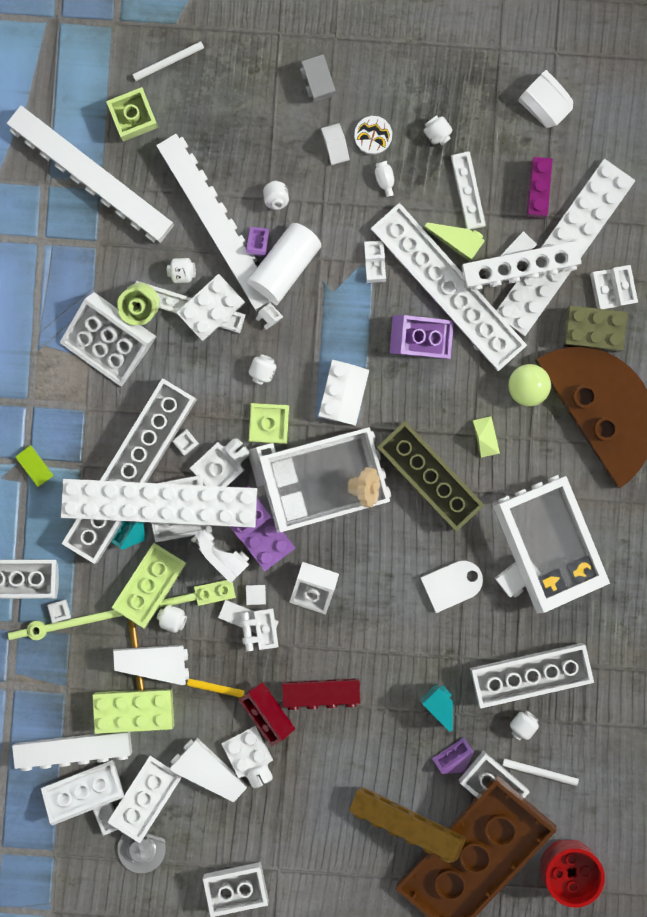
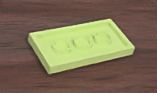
[112,543,187,629]

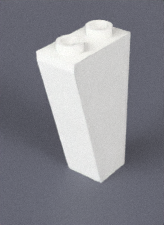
[113,644,189,685]
[170,738,248,802]

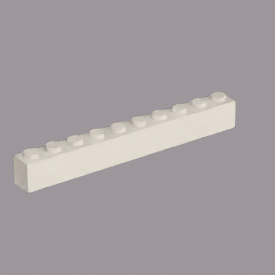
[7,106,174,243]
[157,134,272,312]

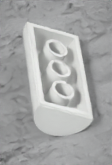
[247,223,321,306]
[0,560,59,599]

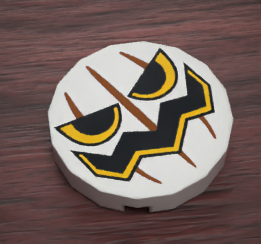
[354,116,392,155]

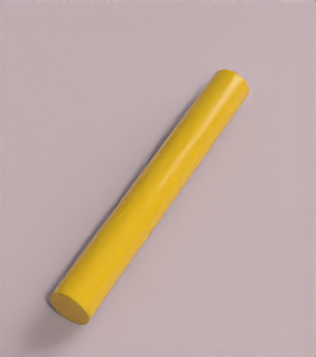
[187,679,245,697]

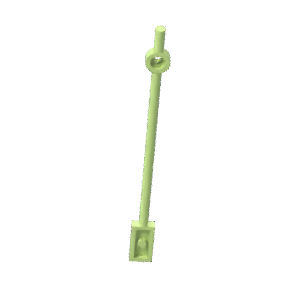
[8,580,236,640]

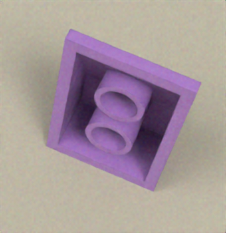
[390,315,454,359]

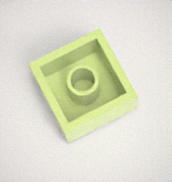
[106,87,158,142]

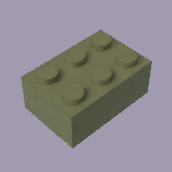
[563,305,628,352]

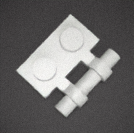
[240,608,279,651]

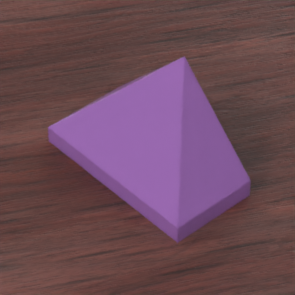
[246,227,269,258]
[432,737,474,774]

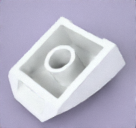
[518,70,573,128]

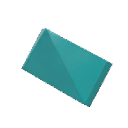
[111,521,146,550]

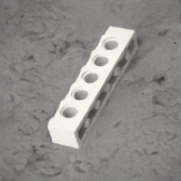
[461,241,582,291]

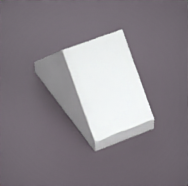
[321,123,350,165]

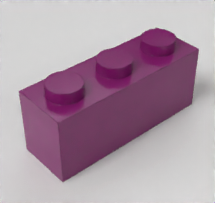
[526,157,553,219]

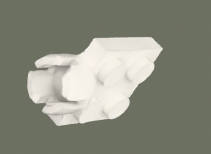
[190,438,250,487]
[222,726,273,788]

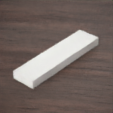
[450,151,486,230]

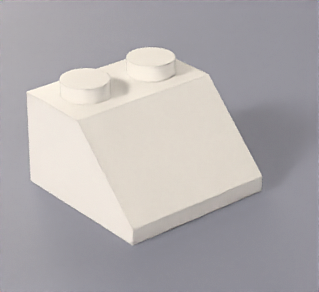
[289,562,339,614]

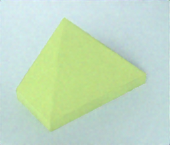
[472,416,500,458]

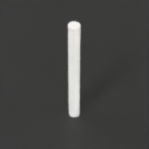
[133,41,204,81]
[502,759,579,786]

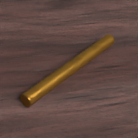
[128,620,145,690]

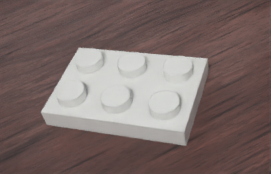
[177,274,245,341]

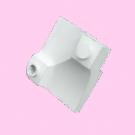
[191,530,250,583]

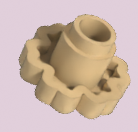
[348,467,380,508]

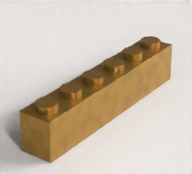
[349,787,467,863]

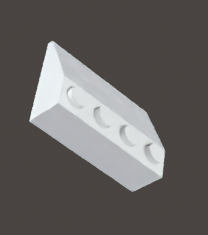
[60,292,156,387]

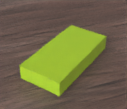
[15,445,54,487]

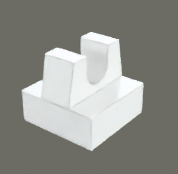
[256,303,283,330]

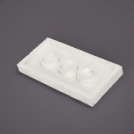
[107,756,182,843]
[41,760,124,826]

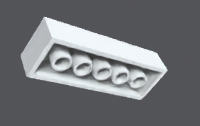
[470,643,594,709]

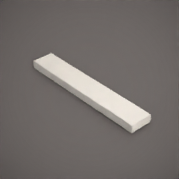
[135,281,246,333]

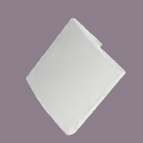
[590,265,638,309]

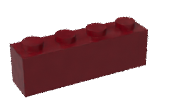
[282,678,361,710]

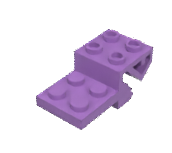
[230,486,296,571]

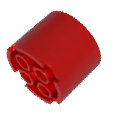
[540,840,605,908]

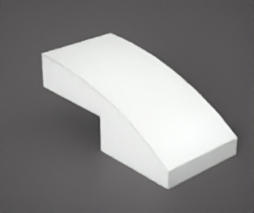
[364,241,386,283]

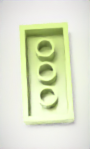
[93,688,174,734]

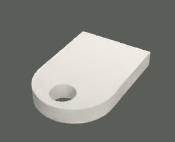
[420,561,483,613]

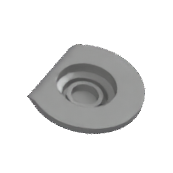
[118,832,166,873]

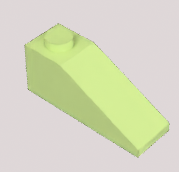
[424,223,485,262]

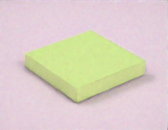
[249,403,289,444]

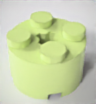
[117,282,160,325]

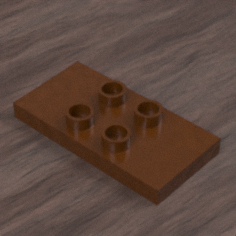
[396,775,557,917]

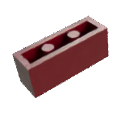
[238,682,295,747]

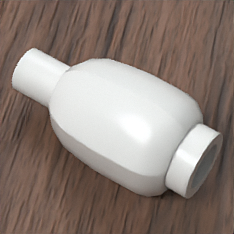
[375,161,394,197]

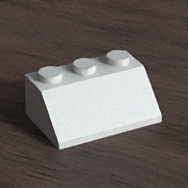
[319,360,369,426]

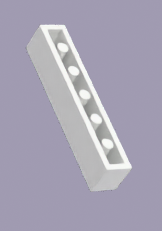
[12,732,132,771]

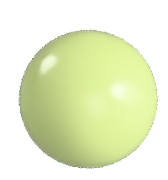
[508,364,551,406]

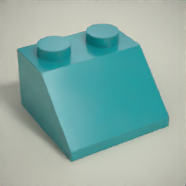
[420,683,453,732]

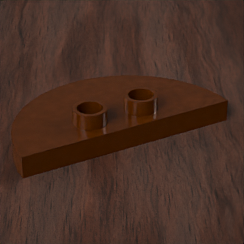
[535,347,647,488]

